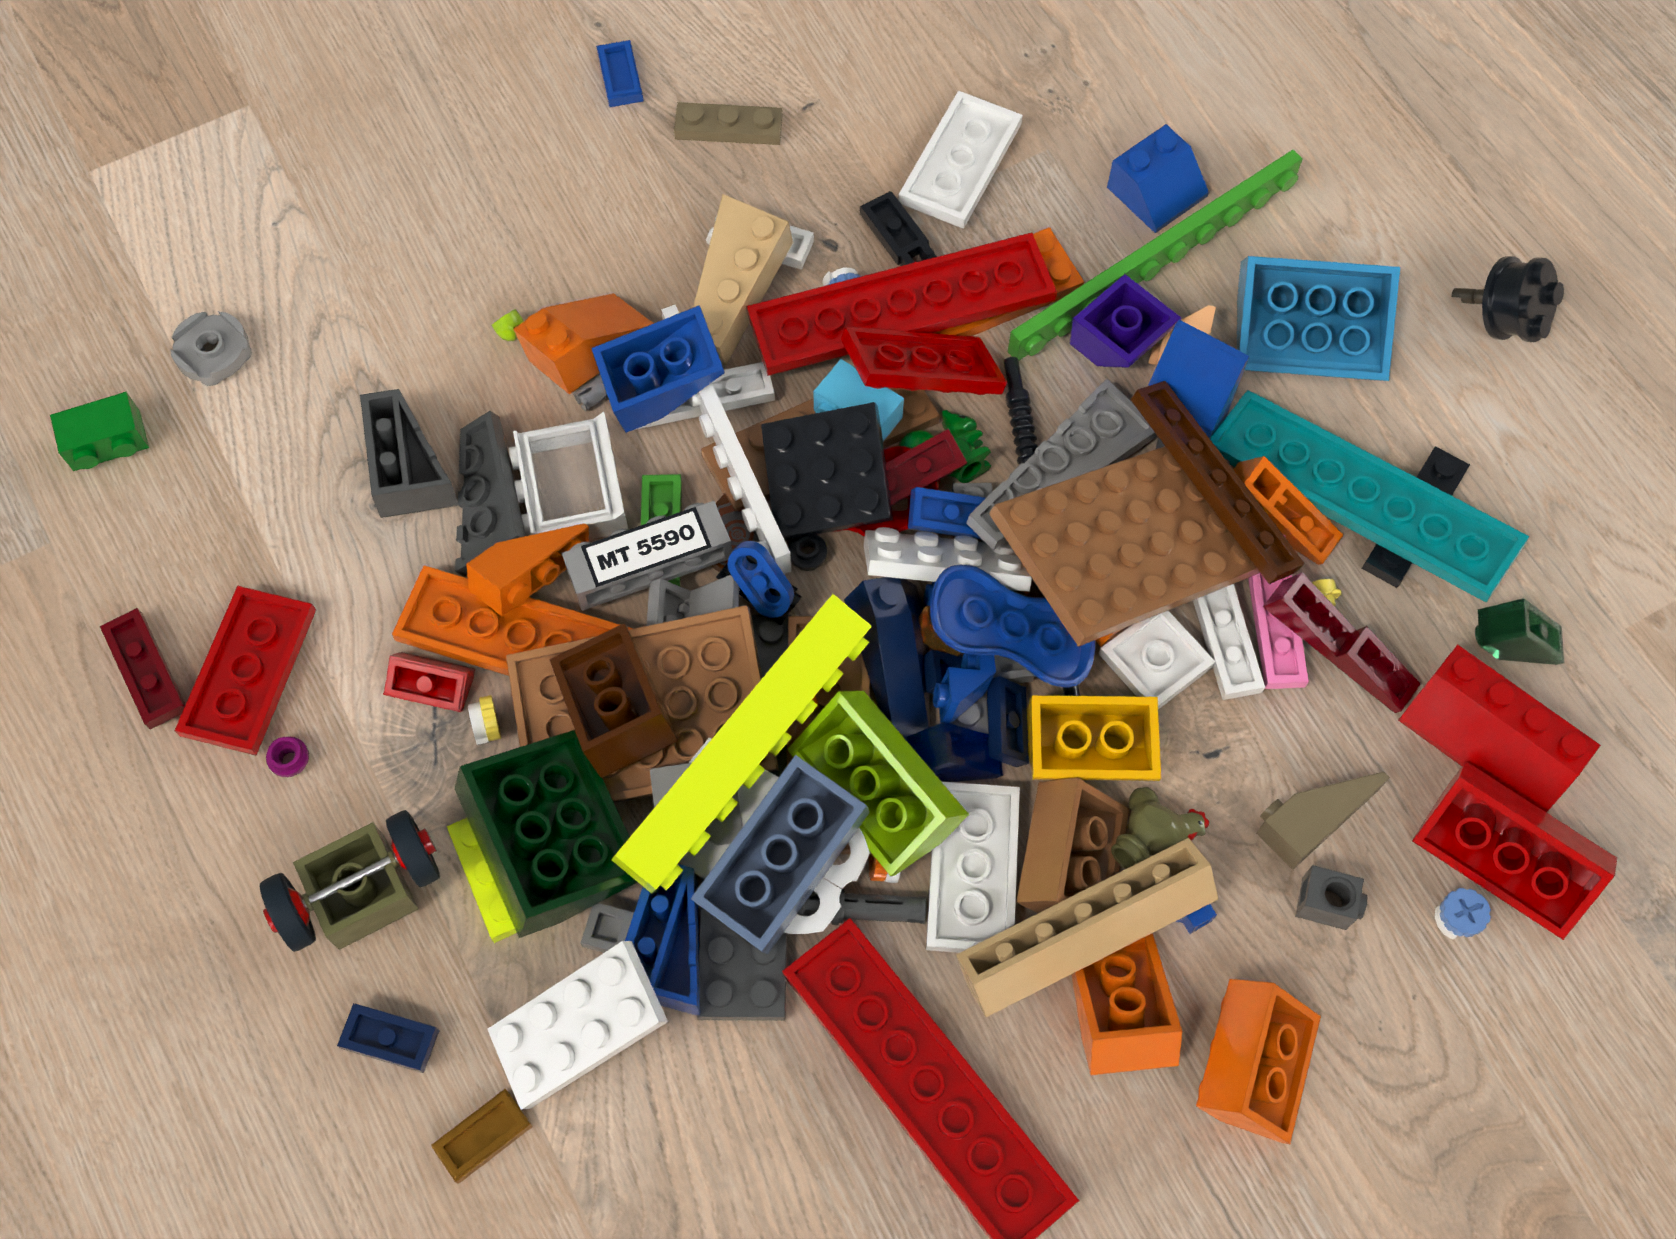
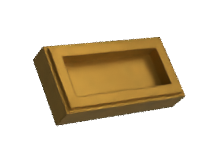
[430,1089,533,1184]

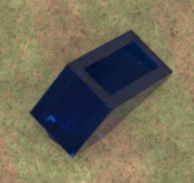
[907,722,1003,782]

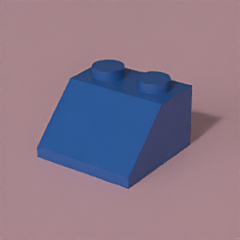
[1107,124,1209,233]

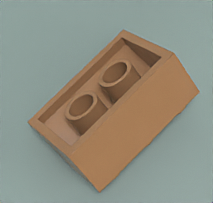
[1016,778,1129,913]

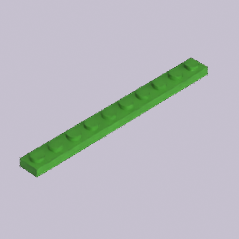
[1008,150,1303,361]

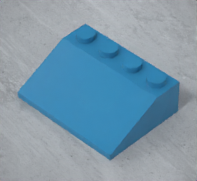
[1237,256,1400,381]

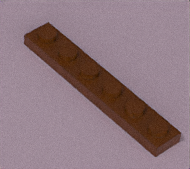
[1130,381,1305,584]

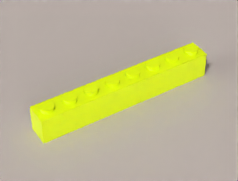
[612,594,872,893]

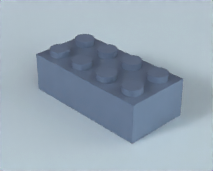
[691,755,870,954]

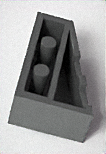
[360,389,458,518]

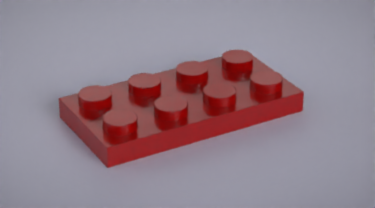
[841,327,1007,395]
[174,586,316,756]

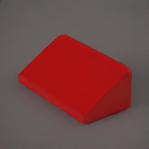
[383,652,475,712]

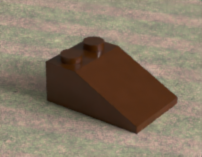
[549,623,678,778]

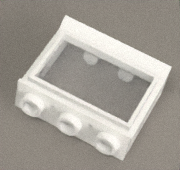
[509,411,628,540]

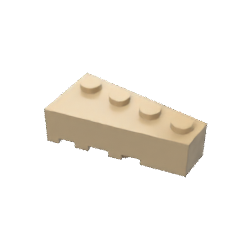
[693,194,793,366]

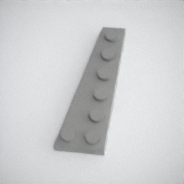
[966,379,1157,551]

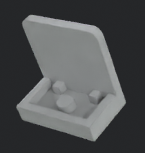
[646,575,739,626]

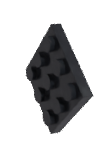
[761,402,893,540]

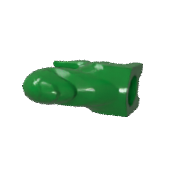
[898,410,991,483]

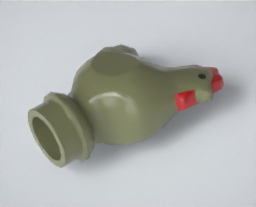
[1111,787,1209,869]

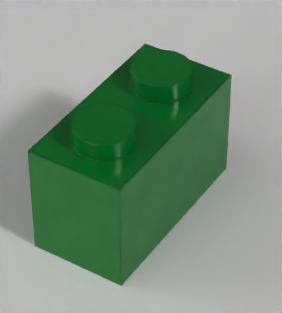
[50,392,149,471]

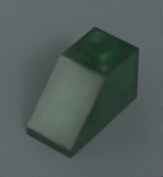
[1475,598,1564,665]

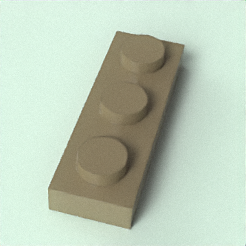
[674,102,783,145]

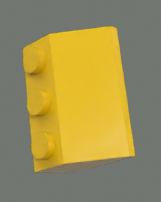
[1027,695,1161,781]

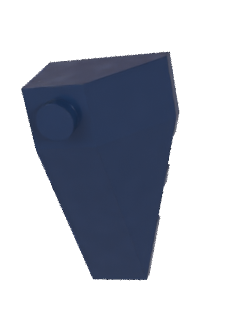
[844,577,931,747]

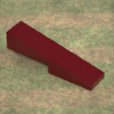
[1263,572,1420,713]

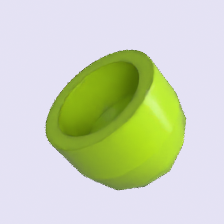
[491,309,524,341]

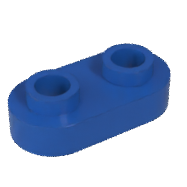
[727,541,794,618]

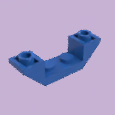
[923,582,996,726]

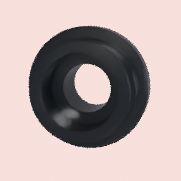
[788,534,827,571]

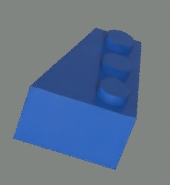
[625,864,700,1016]

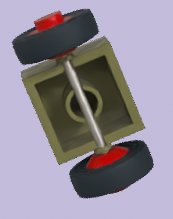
[259,810,440,952]

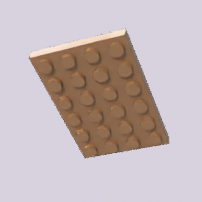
[989,446,1260,647]
[506,605,779,803]

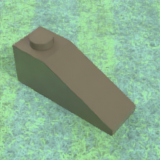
[1256,771,1390,870]

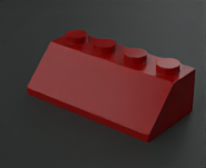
[1398,644,1601,812]
[1412,761,1617,940]

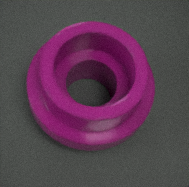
[266,736,309,777]

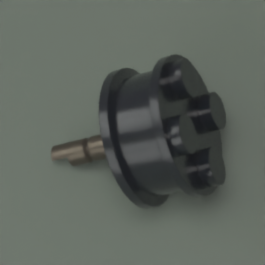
[1451,256,1564,342]

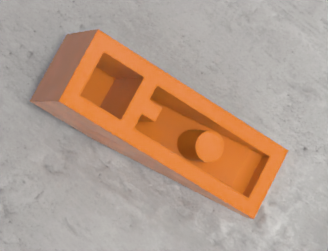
[1233,456,1343,565]

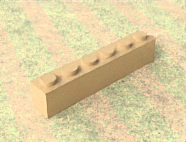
[956,838,1218,1017]

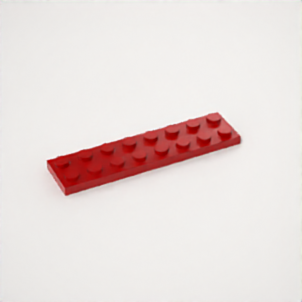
[746,232,1057,376]
[782,918,1080,1239]

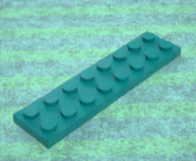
[1210,390,1530,603]

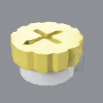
[468,695,501,745]

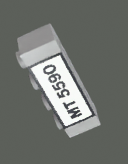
[562,501,732,611]

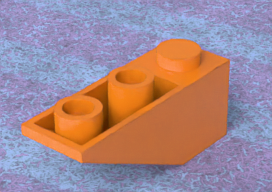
[466,523,589,616]

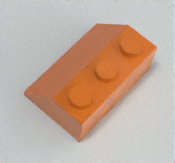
[1196,979,1321,1144]

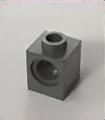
[1295,865,1368,930]

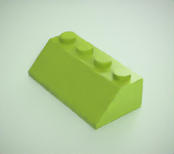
[787,691,969,876]

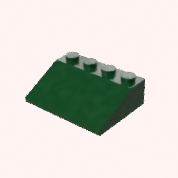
[454,730,637,938]

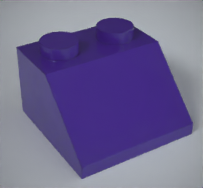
[1070,274,1181,368]

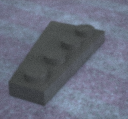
[455,411,526,577]

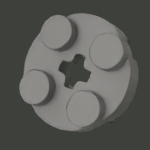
[170,311,252,386]

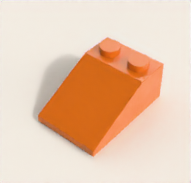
[513,293,654,395]
[1071,933,1182,1075]

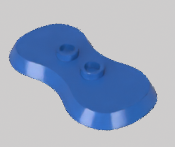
[930,565,1095,687]

